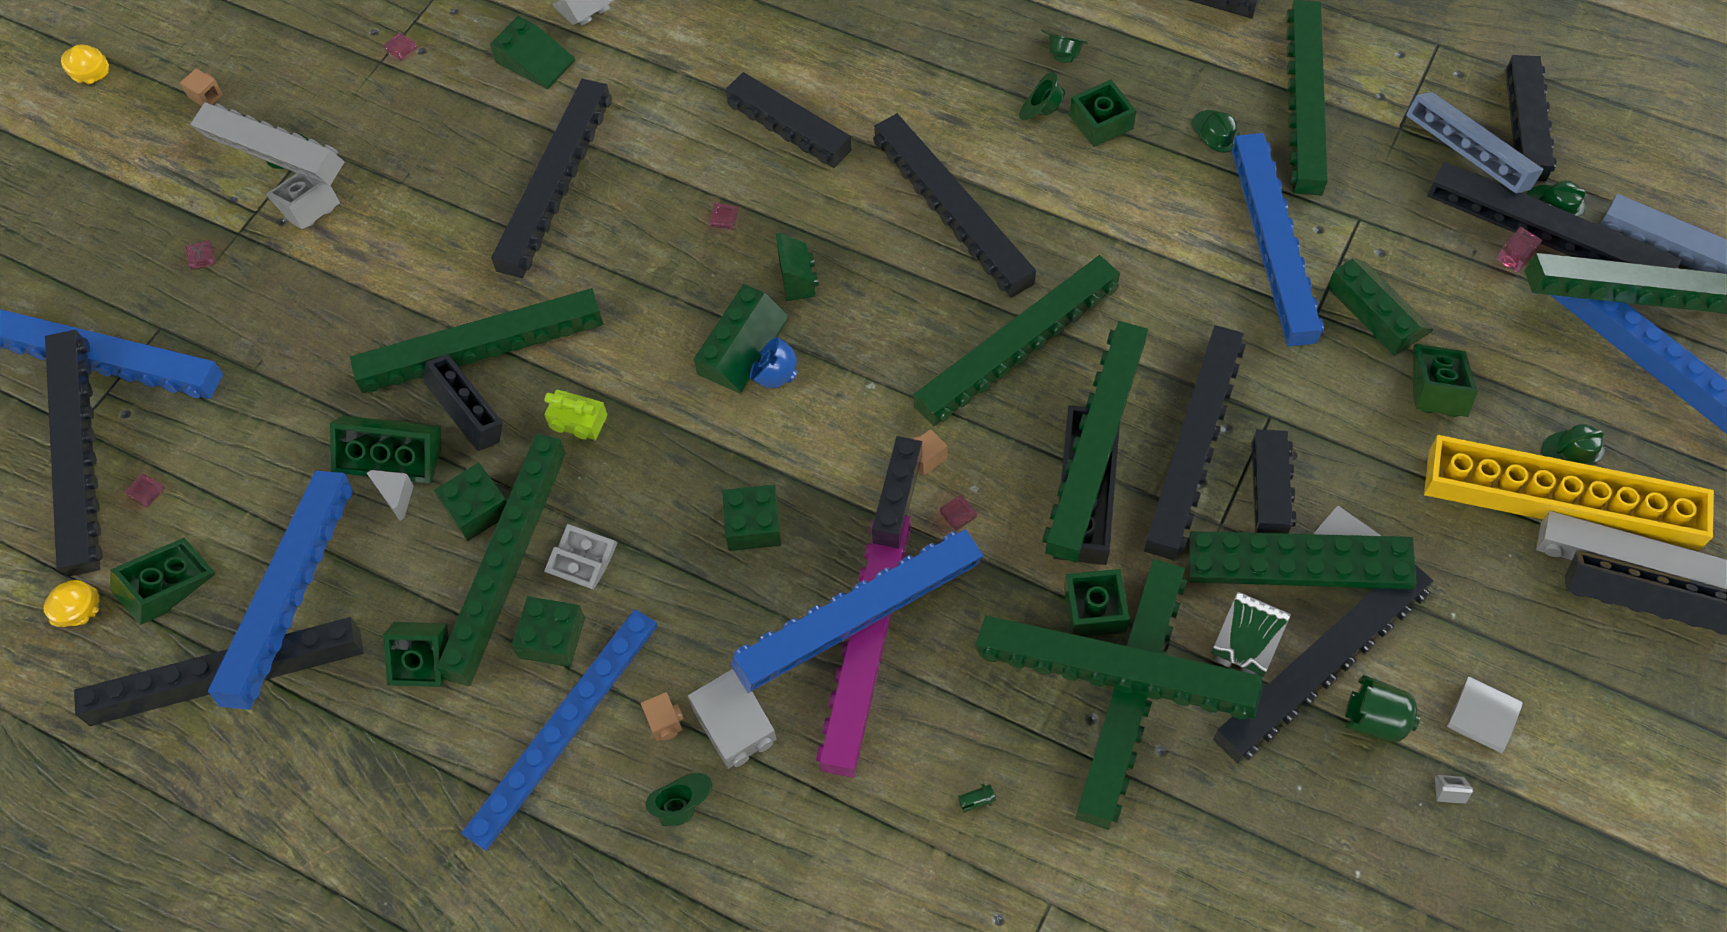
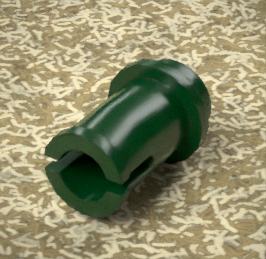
[958,784,996,813]

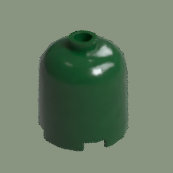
[1345,675,1420,743]

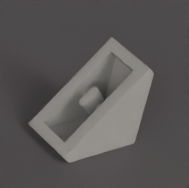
[367,470,414,521]

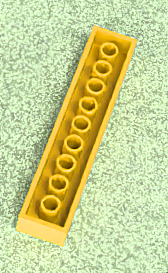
[1424,435,1714,552]

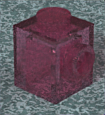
[1497,227,1542,273]

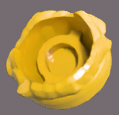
[61,44,109,85]
[43,580,100,627]

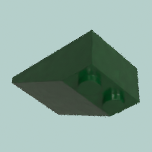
[490,16,575,90]
[1413,344,1478,417]
[110,538,215,625]

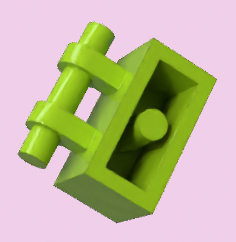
[544,389,607,440]

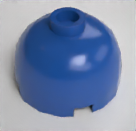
[750,337,797,389]

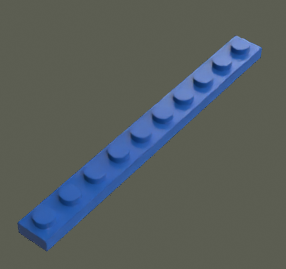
[461,609,658,851]

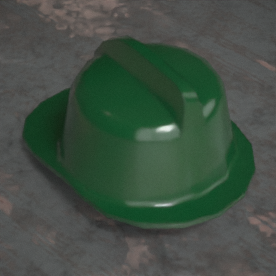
[1041,29,1088,63]
[1019,72,1065,120]
[1192,110,1239,153]
[1527,180,1586,217]
[1541,424,1605,465]
[645,772,712,826]

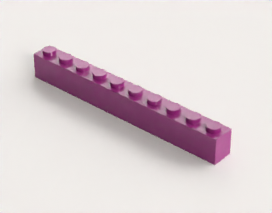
[816,516,911,778]

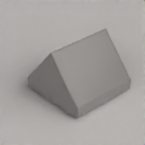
[1435,775,1473,804]

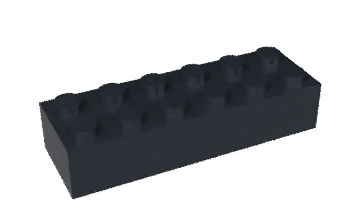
[1053,405,1120,565]

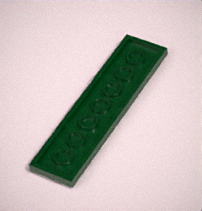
[1189,531,1417,589]

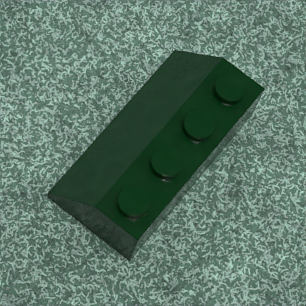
[1327,259,1433,356]
[694,284,789,394]
[330,415,441,483]

